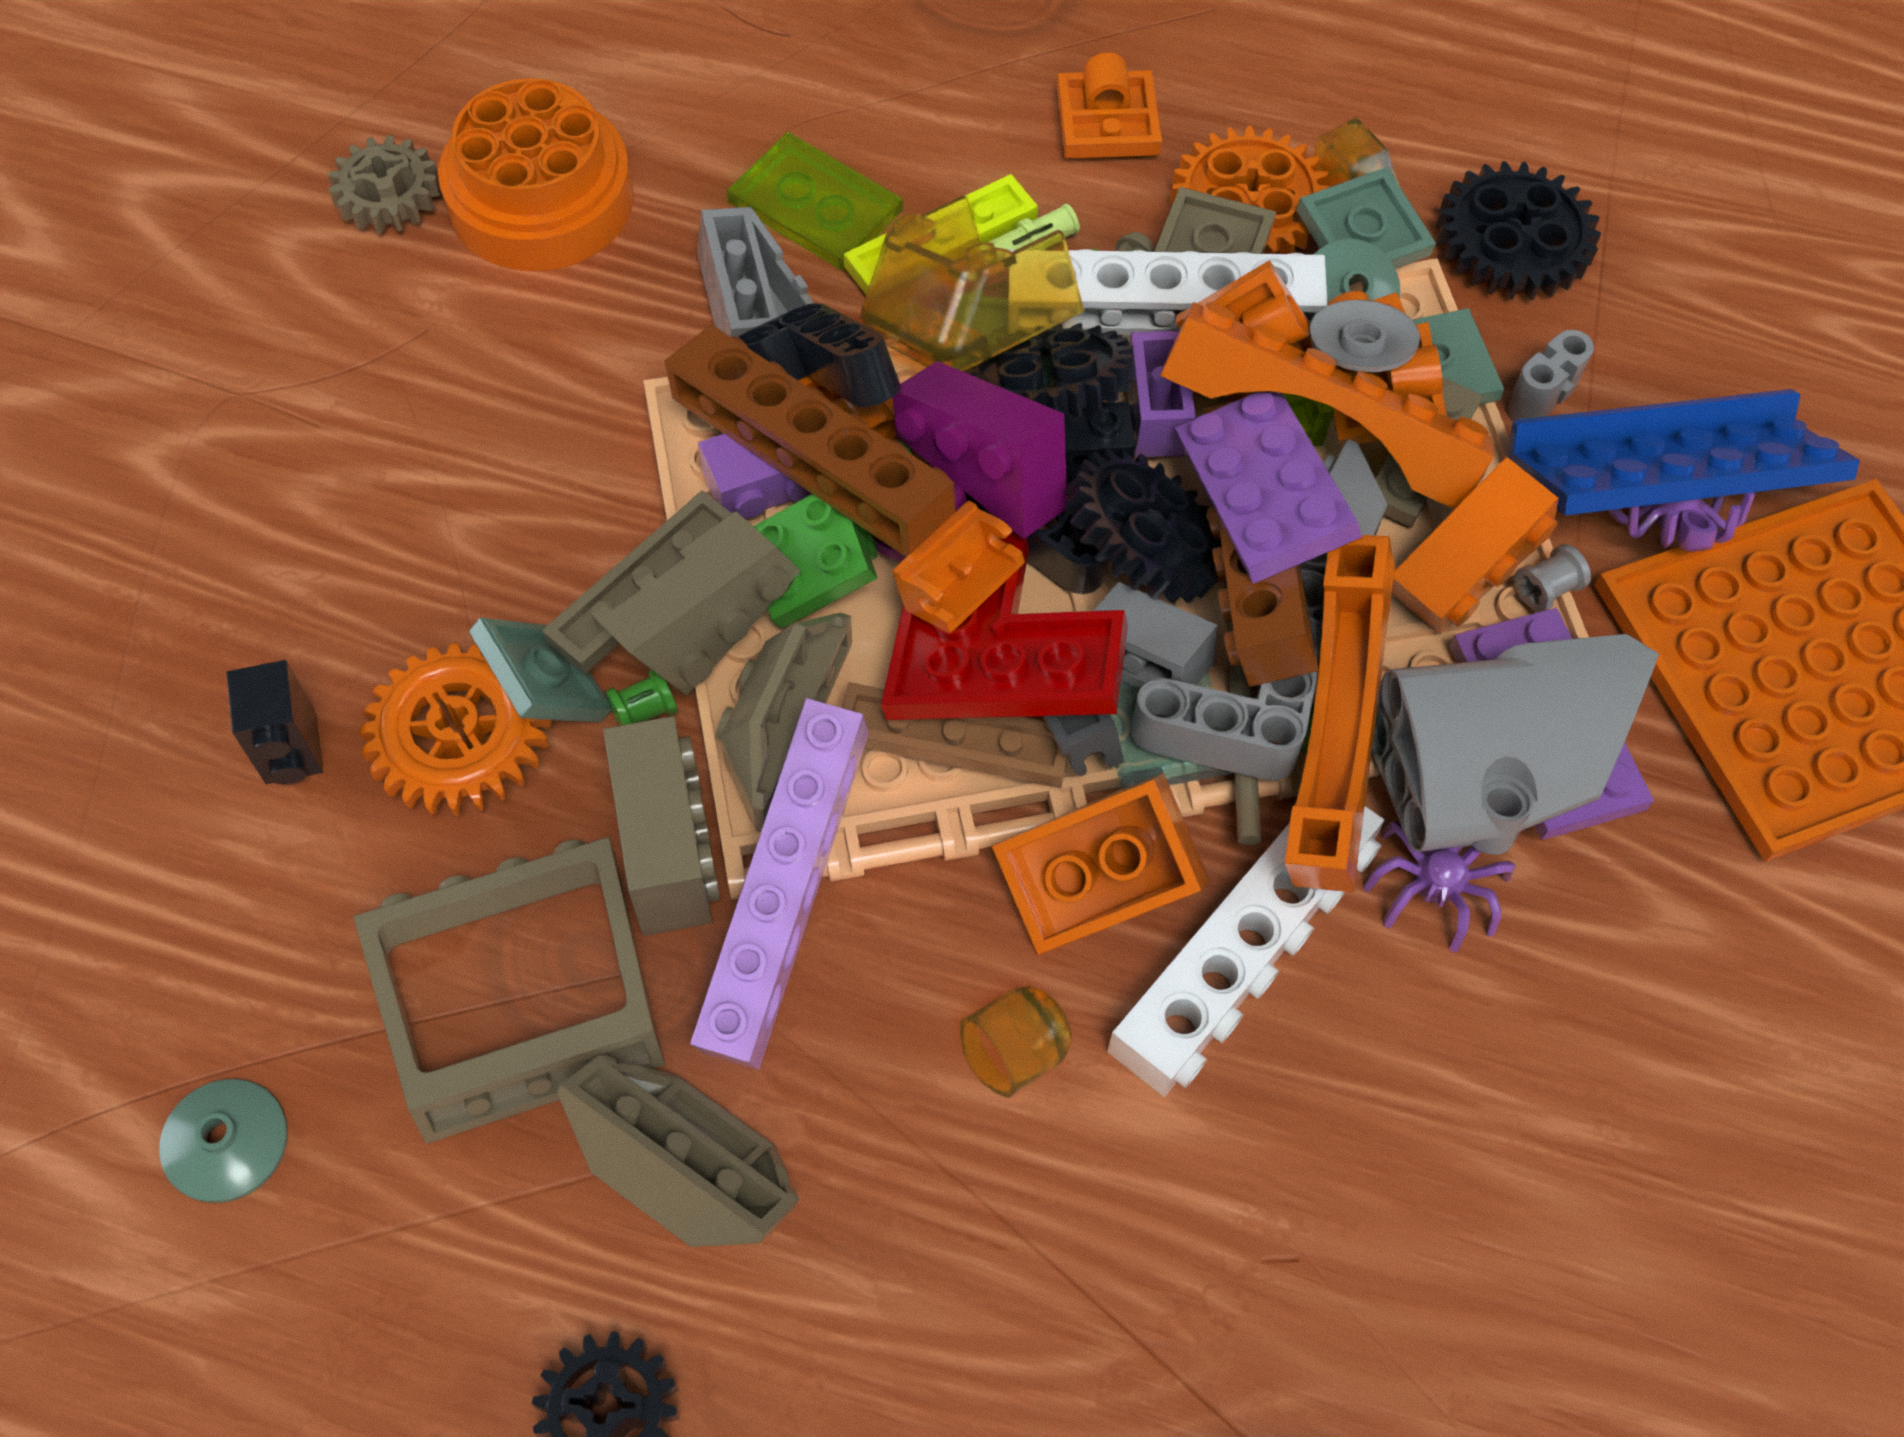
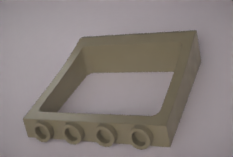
[353,837,665,1144]

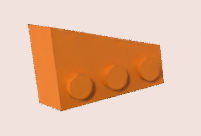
[1392,457,1559,635]

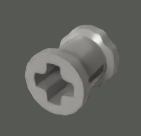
[1514,544,1591,612]

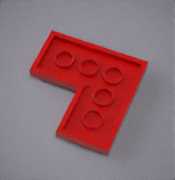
[881,533,1128,720]

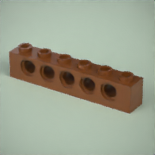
[664,324,955,557]
[1203,400,1318,687]

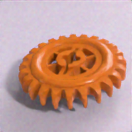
[359,642,552,816]

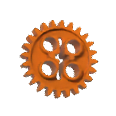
[1170,126,1329,254]

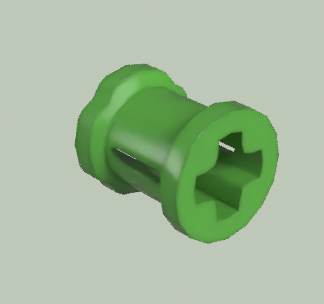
[605,670,678,726]

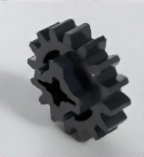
[532,1331,680,1437]

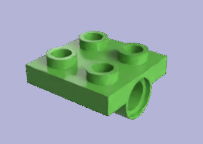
[753,494,878,628]

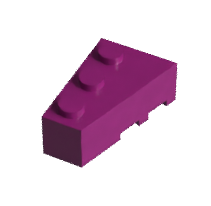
[893,361,1067,539]

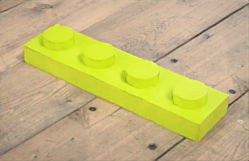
[844,174,1038,300]

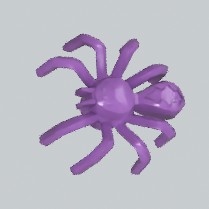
[1608,492,1755,552]
[1363,821,1516,953]

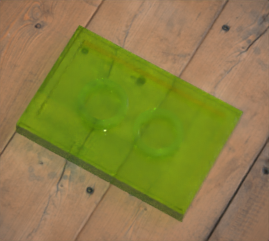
[727,131,903,271]

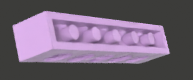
[690,698,869,1070]

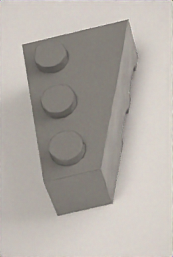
[697,207,814,337]

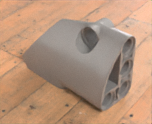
[1372,634,1659,855]

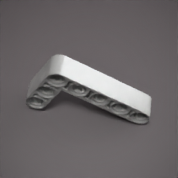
[1131,552,1328,781]

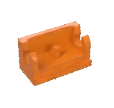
[892,501,1025,634]

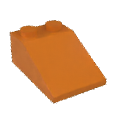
[992,772,1209,955]

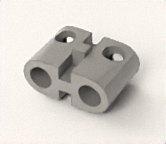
[1506,330,1594,421]

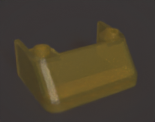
[860,195,1085,371]

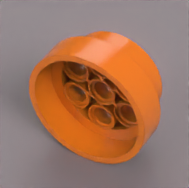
[438,78,634,271]

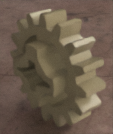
[328,135,441,233]

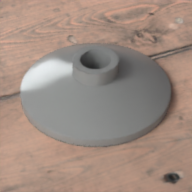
[1309,300,1420,372]

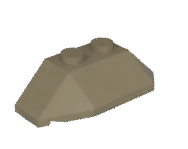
[717,612,852,833]
[557,1054,799,1247]

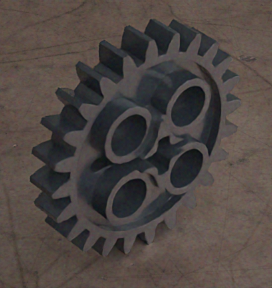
[1435,161,1601,300]
[960,323,1135,417]
[1065,448,1222,604]

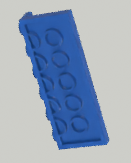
[1507,389,1860,516]

